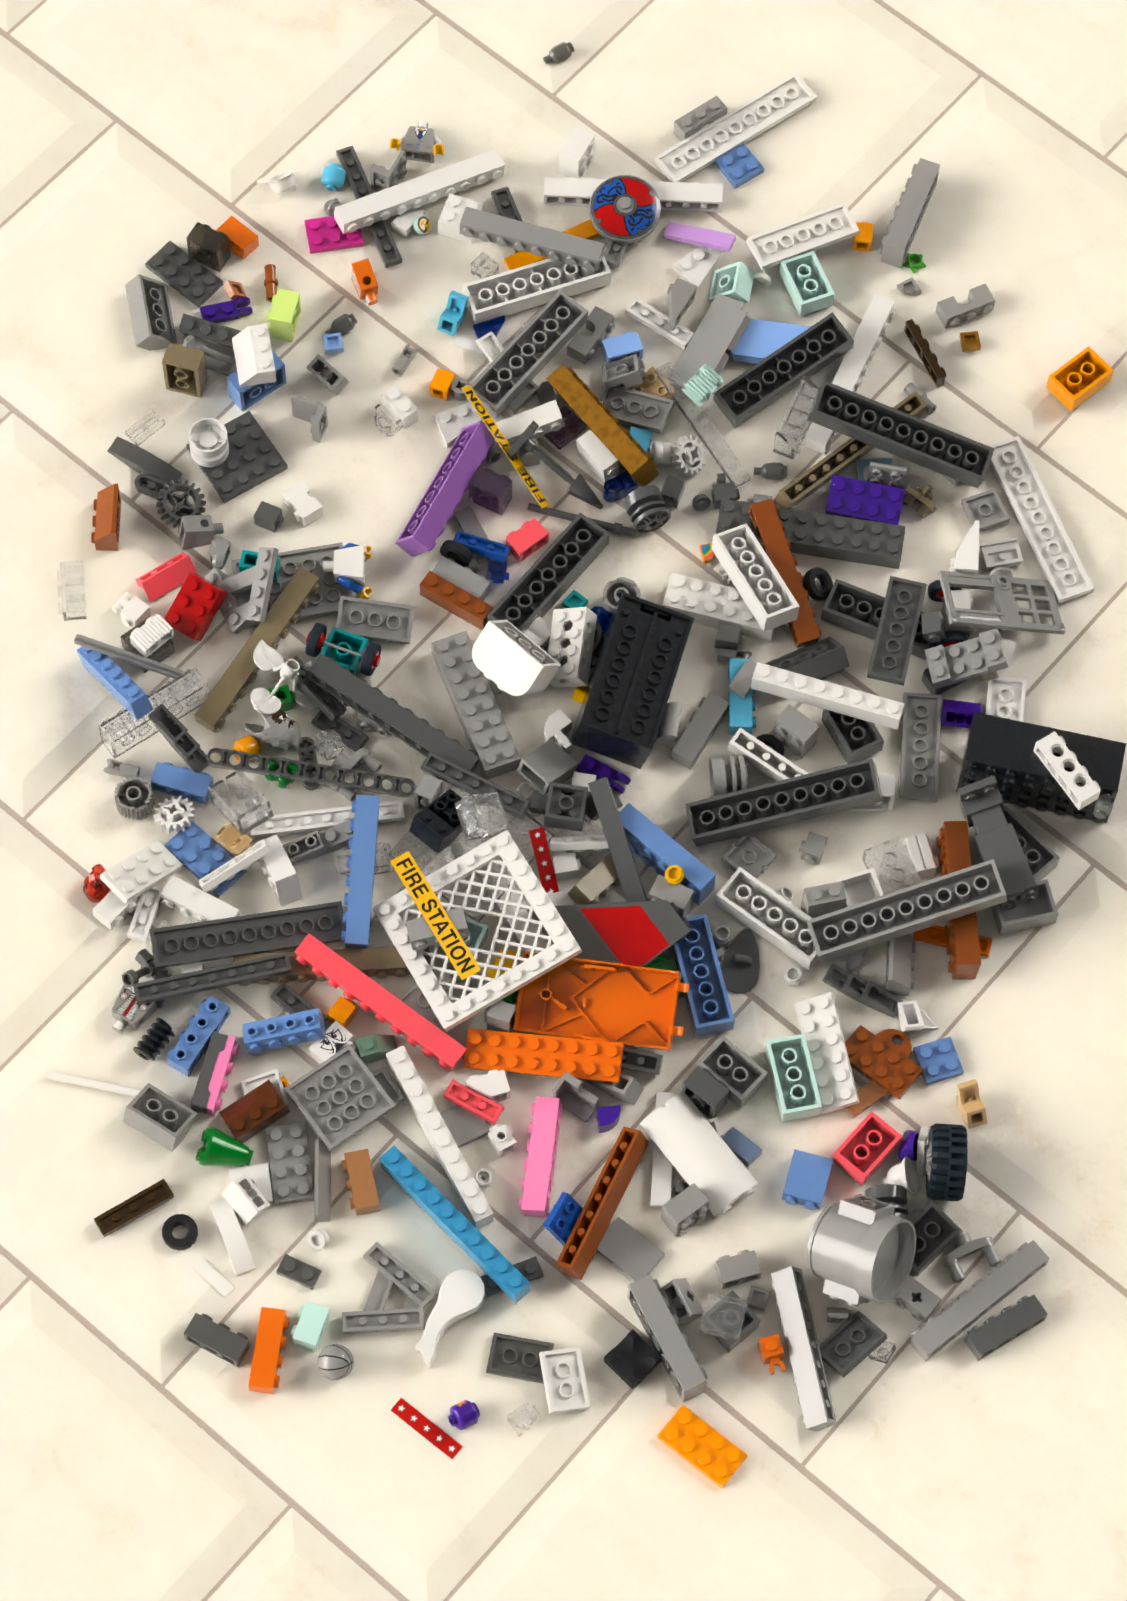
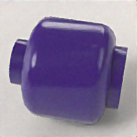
[448,1400,480,1430]

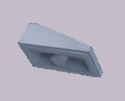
[722,1127,762,1167]

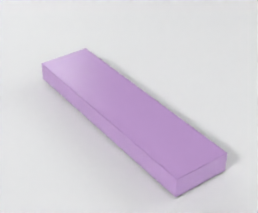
[663,221,736,252]

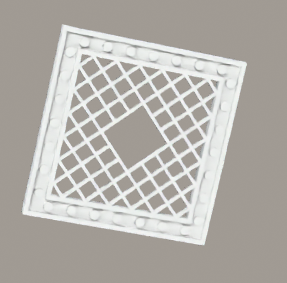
[372,830,582,1032]

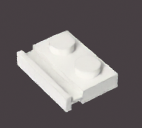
[980,537,1023,571]

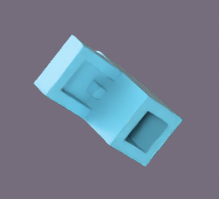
[437,290,469,336]

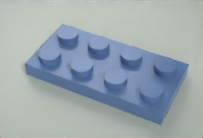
[164,822,246,897]

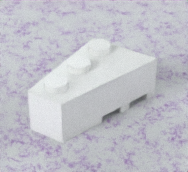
[255,834,303,907]

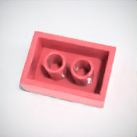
[832,1111,902,1186]

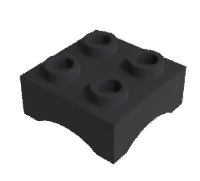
[604,1329,662,1389]

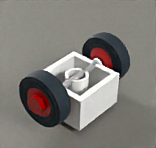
[928,579,973,647]

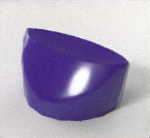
[897,1130,919,1161]

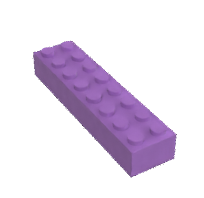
[395,421,496,557]

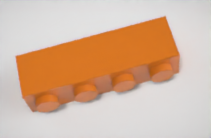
[248,1307,290,1394]

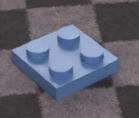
[715,143,764,189]
[913,1036,964,1085]

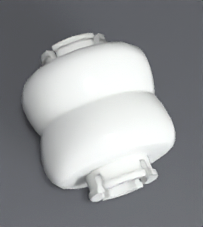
[648,442,674,465]

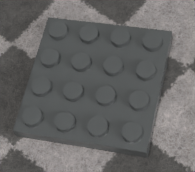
[186,411,288,503]

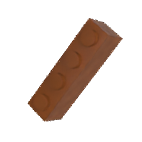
[419,571,493,631]

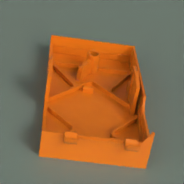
[513,952,689,1051]

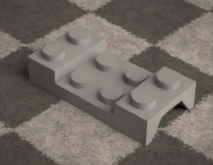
[924,628,1008,689]

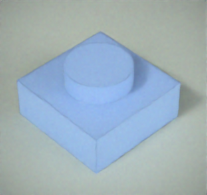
[323,332,344,354]

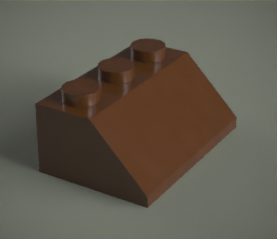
[219,1080,290,1144]

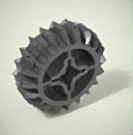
[155,479,206,528]

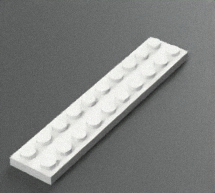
[654,73,817,182]
[989,436,1094,603]

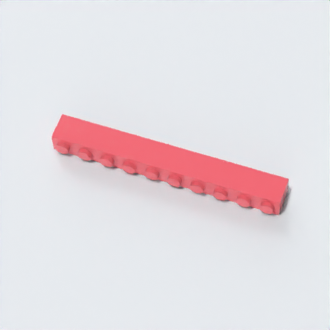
[294,933,467,1071]

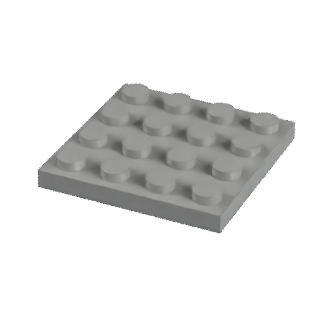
[284,1045,396,1152]

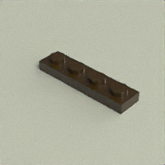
[904,319,946,388]
[94,1179,174,1237]

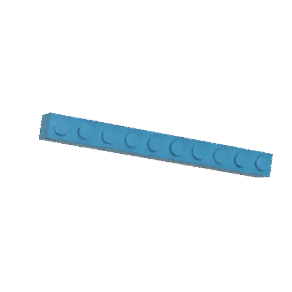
[379,1146,531,1304]

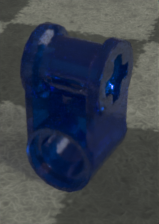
[602,471,639,503]

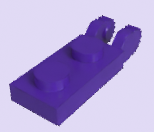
[200,297,253,323]
[576,754,631,794]

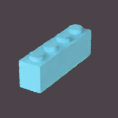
[728,658,756,735]

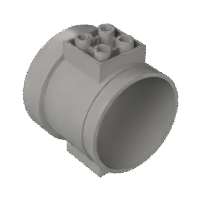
[807,1194,916,1306]

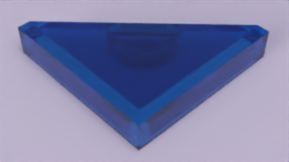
[473,315,505,355]

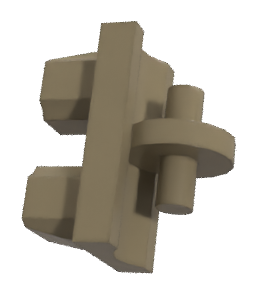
[903,485,936,518]

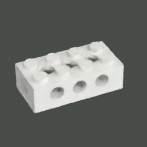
[548,607,597,688]

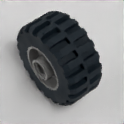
[925,1123,968,1201]

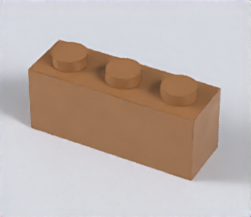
[341,1149,380,1216]

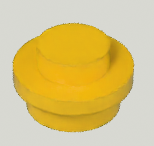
[665,865,684,885]

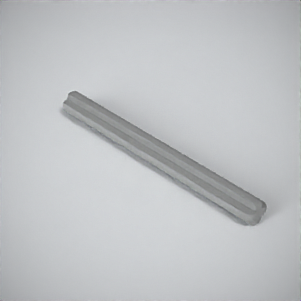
[74,634,184,680]

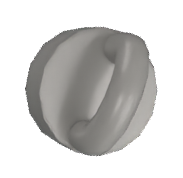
[324,198,341,217]

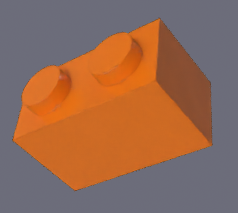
[217,216,259,259]

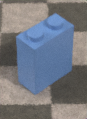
[782,1149,833,1210]

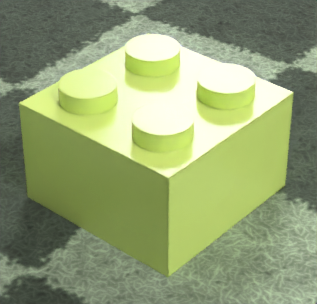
[267,288,301,342]

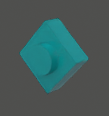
[562,590,588,608]

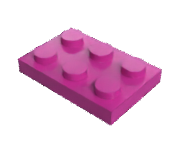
[304,216,363,254]

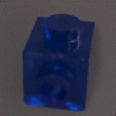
[487,560,509,583]
[590,606,612,635]

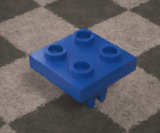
[543,1192,583,1246]

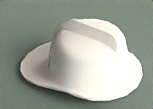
[257,169,297,195]

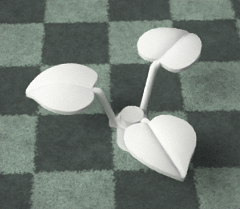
[250,640,318,715]

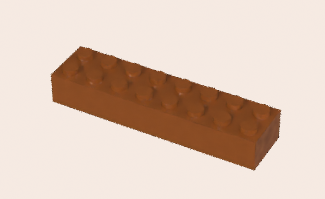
[936,821,981,979]

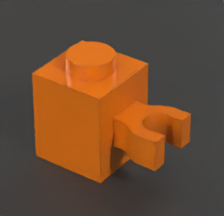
[758,1334,786,1375]

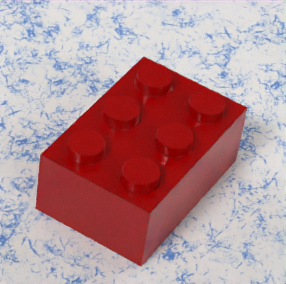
[164,572,228,641]

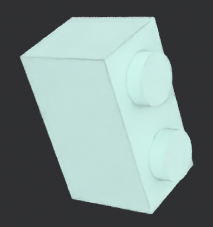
[290,1301,330,1351]

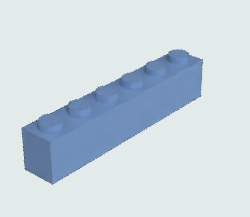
[76,647,153,720]

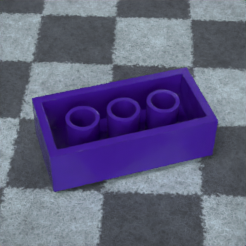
[825,475,906,525]

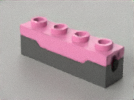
[191,1032,239,1116]

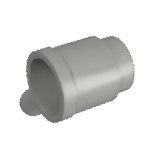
[713,926,732,962]

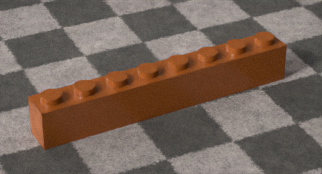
[748,498,822,648]
[556,1127,649,1280]

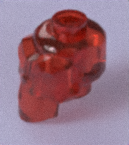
[83,864,111,903]

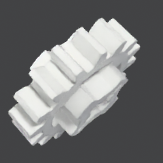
[671,435,707,476]
[153,796,196,834]

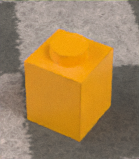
[853,222,873,252]
[430,368,455,401]
[327,996,357,1029]

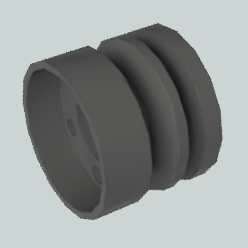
[623,485,671,533]
[865,1184,909,1220]

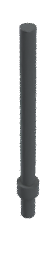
[527,503,636,537]

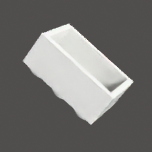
[836,868,884,908]

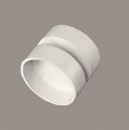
[188,418,229,467]

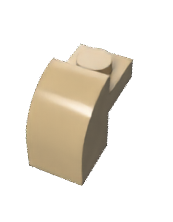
[212,824,252,858]
[956,1079,987,1129]

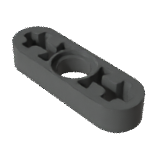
[298,737,320,791]

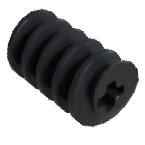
[133,1018,175,1061]

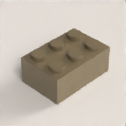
[162,343,208,398]

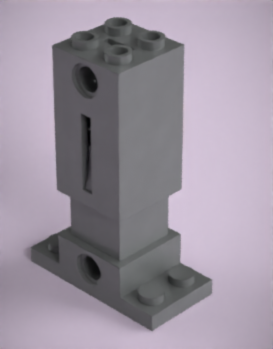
[957,775,1038,910]

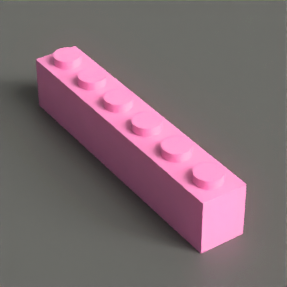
[519,1096,563,1217]

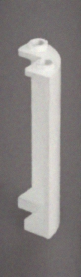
[640,1091,758,1216]

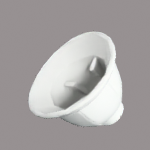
[883,1156,919,1195]

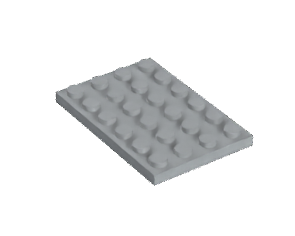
[232,542,353,629]

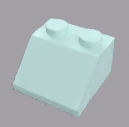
[708,261,755,303]

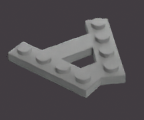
[204,547,279,634]
[342,1242,437,1334]

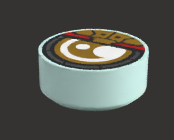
[413,216,431,235]

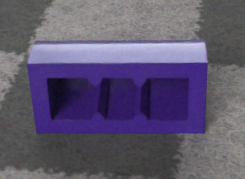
[941,699,982,728]

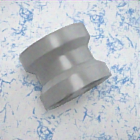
[451,378,469,401]

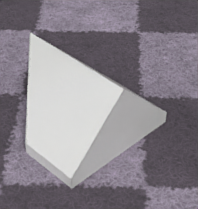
[897,1000,940,1033]

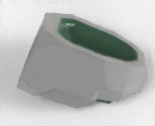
[208,537,231,569]

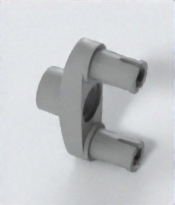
[330,747,382,801]
[942,1232,1001,1283]

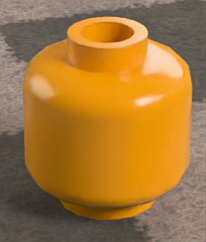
[232,735,261,763]

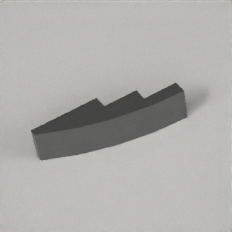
[107,436,183,485]
[148,703,209,773]
[822,963,903,1018]

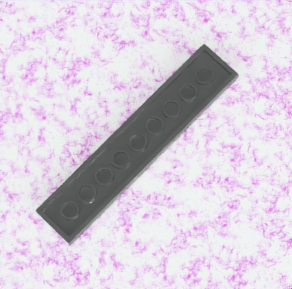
[149,901,346,969]

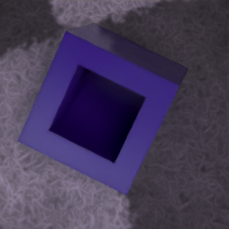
[597,1105,621,1133]

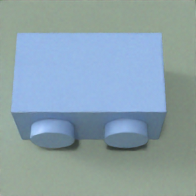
[601,331,643,364]

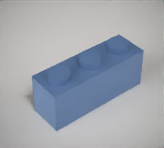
[151,762,214,805]

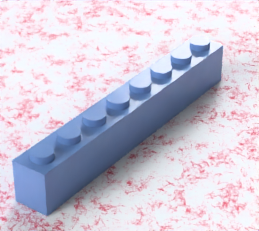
[341,795,380,949]

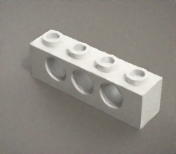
[1033,731,1100,810]

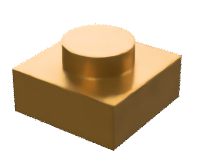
[959,331,981,352]

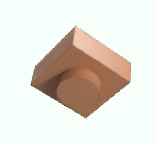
[223,280,247,300]

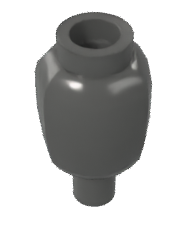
[543,42,575,64]
[325,314,358,335]
[754,462,787,480]

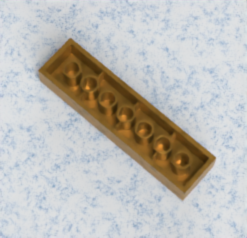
[546,364,659,487]

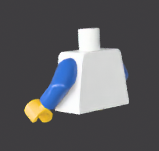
[323,543,372,599]

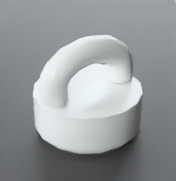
[308,1228,330,1249]

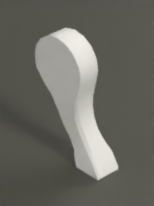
[416,1269,485,1369]

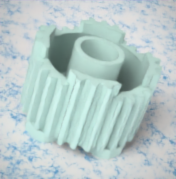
[682,363,724,407]

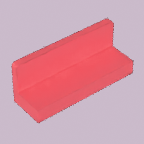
[135,552,198,602]

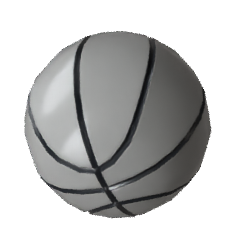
[318,1344,354,1380]

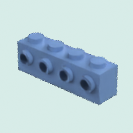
[167,995,231,1077]
[243,1008,326,1054]

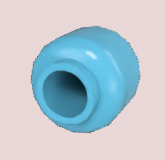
[321,163,346,191]

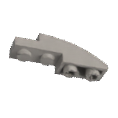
[282,817,354,863]

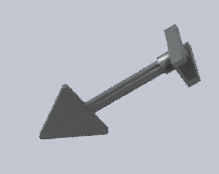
[507,420,603,510]

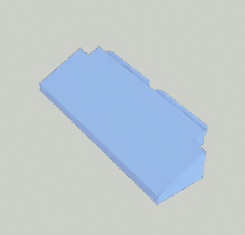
[731,319,811,364]

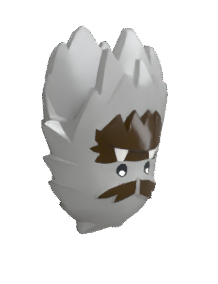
[245,704,302,751]

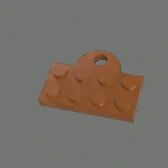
[845,1025,923,1100]

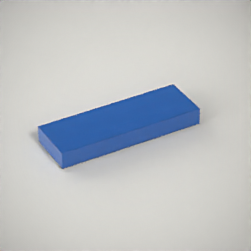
[453,531,511,563]

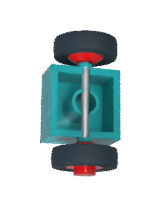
[306,623,381,676]

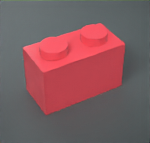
[506,518,549,562]

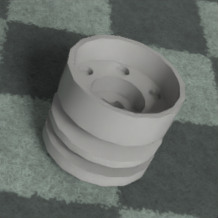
[709,755,748,797]

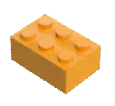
[1046,346,1114,411]

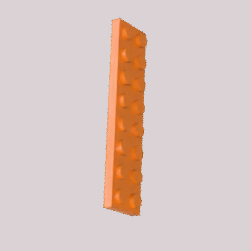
[463,1028,624,1083]

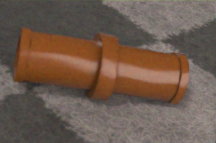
[264,264,278,302]

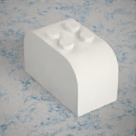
[472,620,561,696]

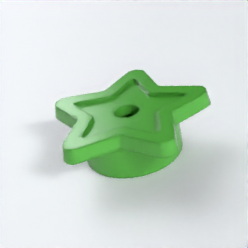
[903,253,926,274]

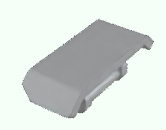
[183,335,237,377]

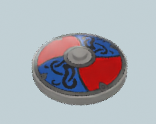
[589,175,661,244]

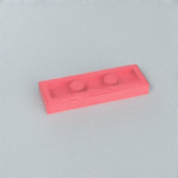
[443,1079,504,1125]

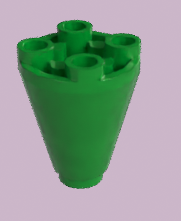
[195,1126,253,1167]

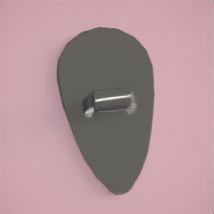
[721,929,760,994]

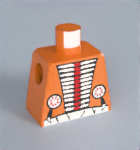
[350,258,378,305]

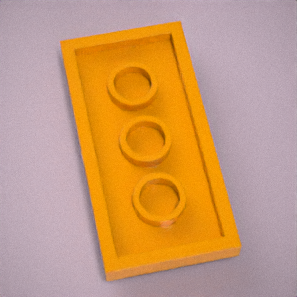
[657,1405,748,1488]

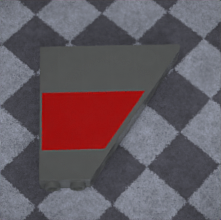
[526,900,692,967]

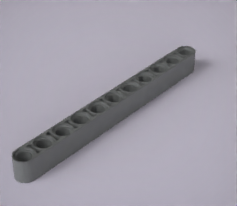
[207,748,415,797]

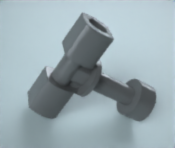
[122,949,171,987]

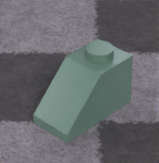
[355,1034,398,1064]

